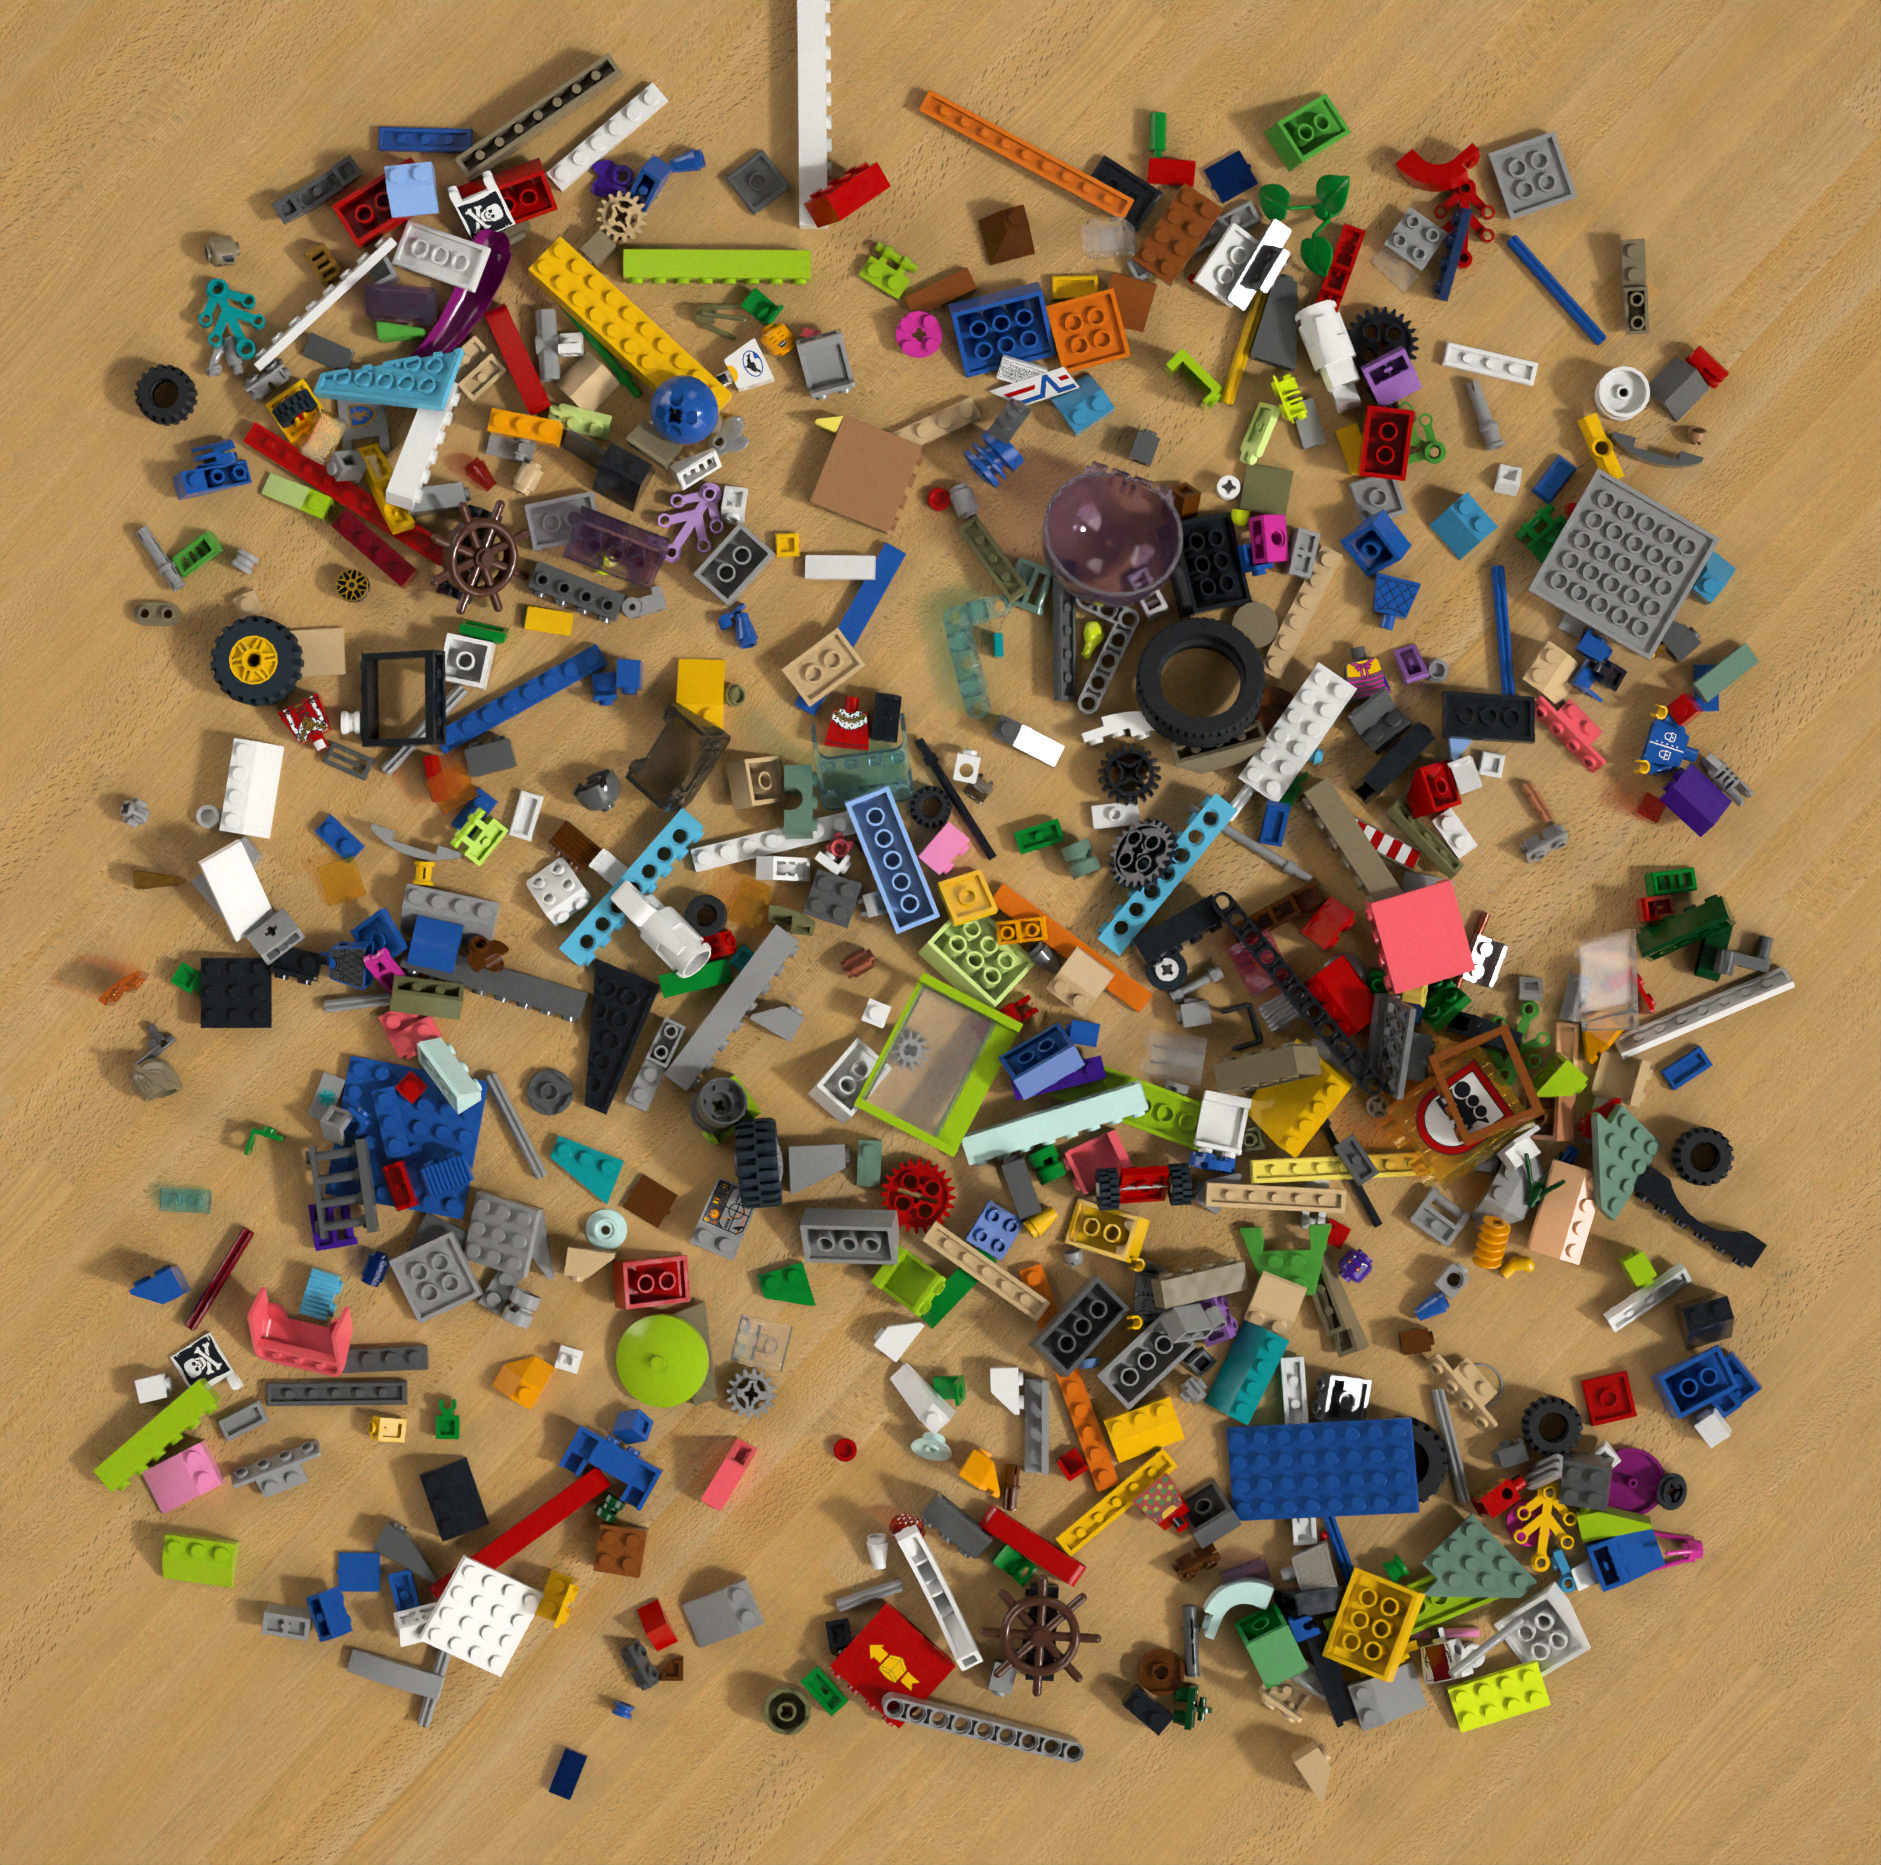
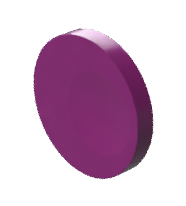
[1607,1447,1665,1514]

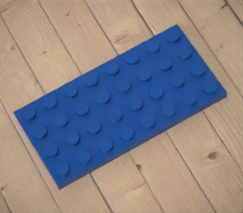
[1226,1417,1420,1521]

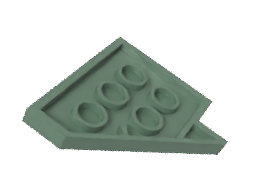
[1591,1104,1662,1221]
[1421,1513,1537,1598]

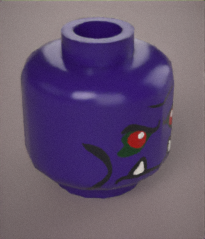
[1338,1248,1373,1283]

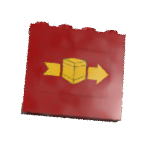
[829,1600,956,1728]

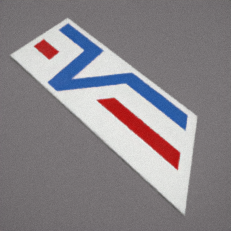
[989,367,1080,405]

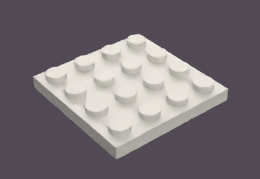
[418,1555,544,1677]

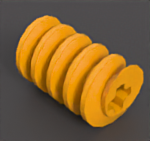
[1472,1215,1511,1269]

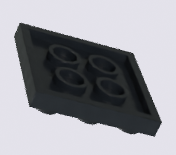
[201,958,272,1028]

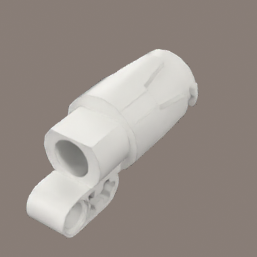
[1295,300,1361,414]
[610,880,711,978]

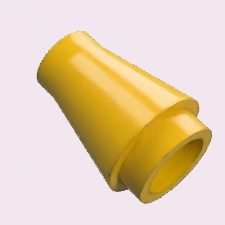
[1023,1206,1058,1238]

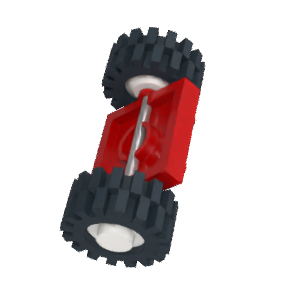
[1095,1163,1192,1211]

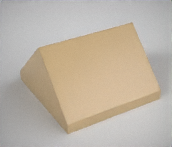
[555,351,620,411]

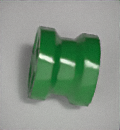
[1382,1554,1410,1582]

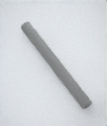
[1448,1616,1524,1678]

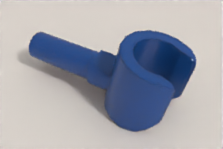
[718,602,746,630]

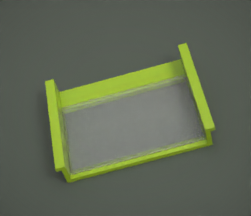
[854,972,1023,1158]

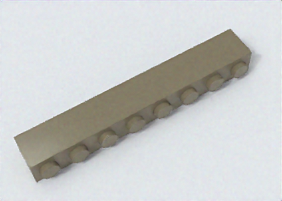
[454,53,624,182]

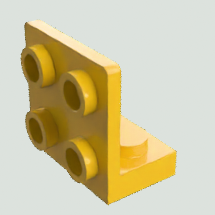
[535,1569,580,1629]

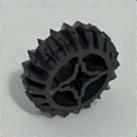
[1098,743,1161,806]

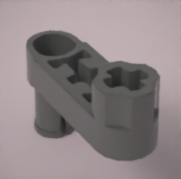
[1713,935,1774,976]

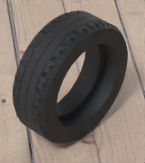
[1136,617,1265,748]

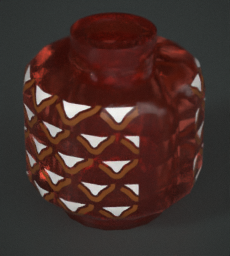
[889,1512,926,1541]

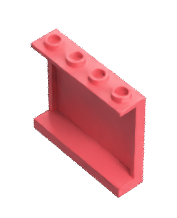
[1364,879,1476,994]

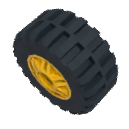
[210,616,304,707]

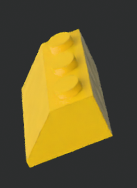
[1103,1395,1185,1463]

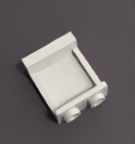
[1193,1090,1252,1159]

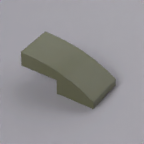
[767,905,816,936]

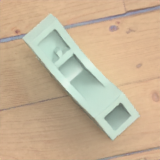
[1201,1577,1274,1640]

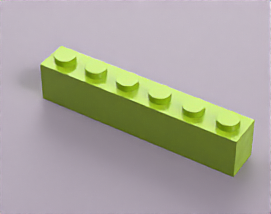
[93,1378,222,1492]

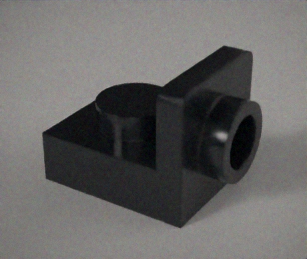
[825,1618,852,1657]

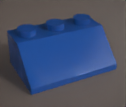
[998,1022,1085,1100]

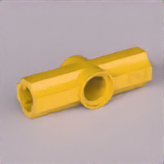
[1577,413,1625,480]

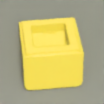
[815,416,843,435]

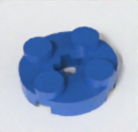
[1188,1151,1236,1174]

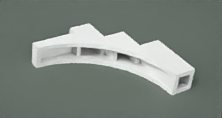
[894,1524,983,1671]

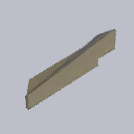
[1312,1250,1369,1358]

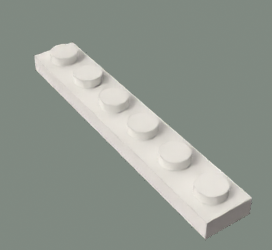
[547,82,668,192]

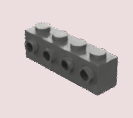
[528,561,627,625]

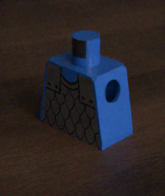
[318,941,374,990]

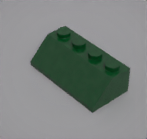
[1636,894,1736,962]

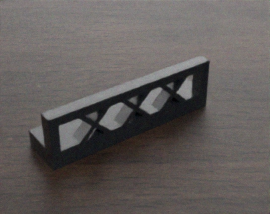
[1305,1627,1358,1728]

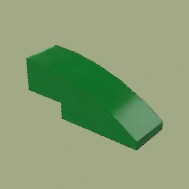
[658,958,733,998]

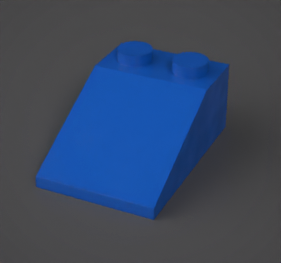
[1650,1345,1739,1419]

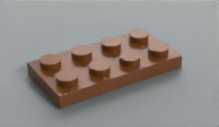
[1132,183,1223,287]

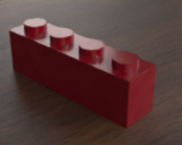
[331,508,420,590]

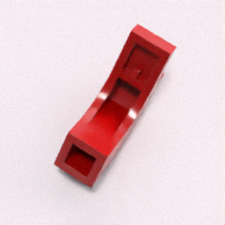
[1395,143,1480,192]

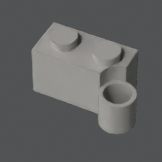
[1160,1302,1227,1344]

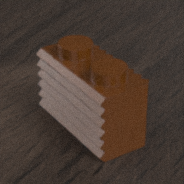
[549,820,602,873]

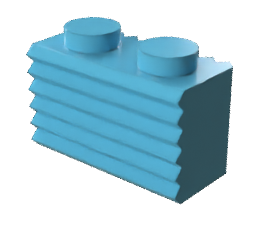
[299,1267,344,1321]

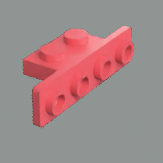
[1535,696,1606,773]

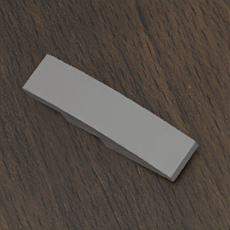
[347,1648,446,1700]

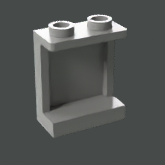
[795,329,856,400]

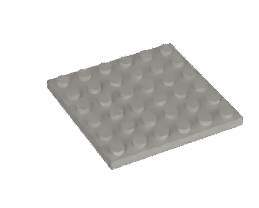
[1527,468,1720,661]

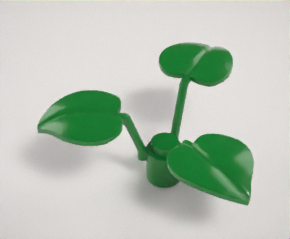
[1259,174,1350,276]

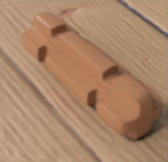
[1520,781,1554,824]

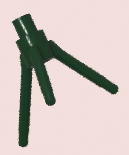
[1524,1151,1566,1208]

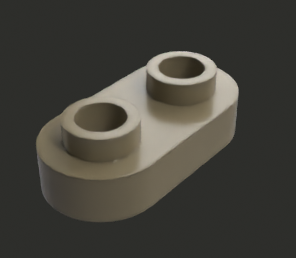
[134,602,182,627]

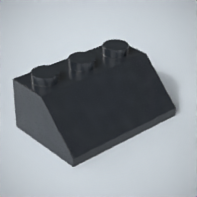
[419,1457,489,1542]

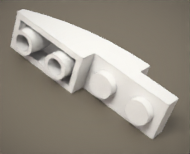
[1081,711,1156,746]

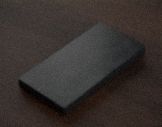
[1442,691,1535,744]

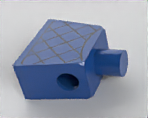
[1372,573,1421,631]

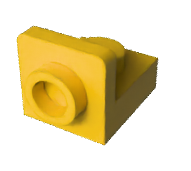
[368,1415,407,1443]

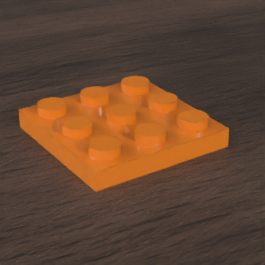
[1046,288,1131,373]

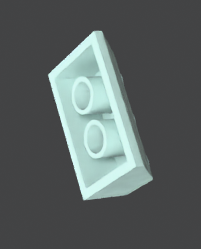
[417,1038,482,1114]

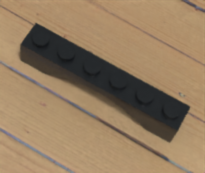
[1634,1166,1767,1269]

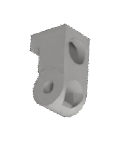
[622,585,668,619]

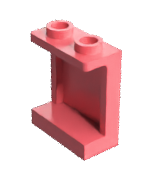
[1062,1129,1133,1195]

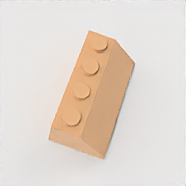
[1526,1159,1596,1265]

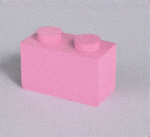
[918,821,970,876]

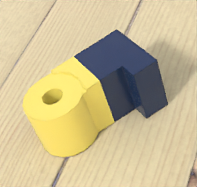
[1401,985,1428,1026]

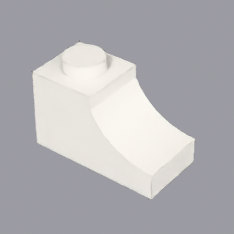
[756,856,810,881]

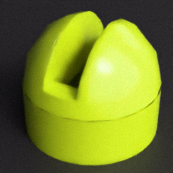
[1231,509,1251,526]

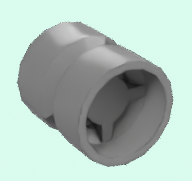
[501,1287,542,1329]

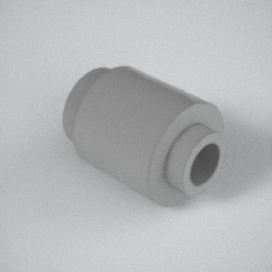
[949,483,980,520]

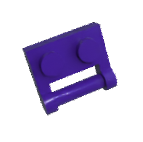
[308,1204,358,1251]

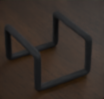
[1221,1002,1263,1051]

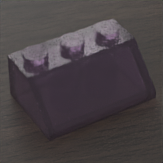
[365,283,440,326]

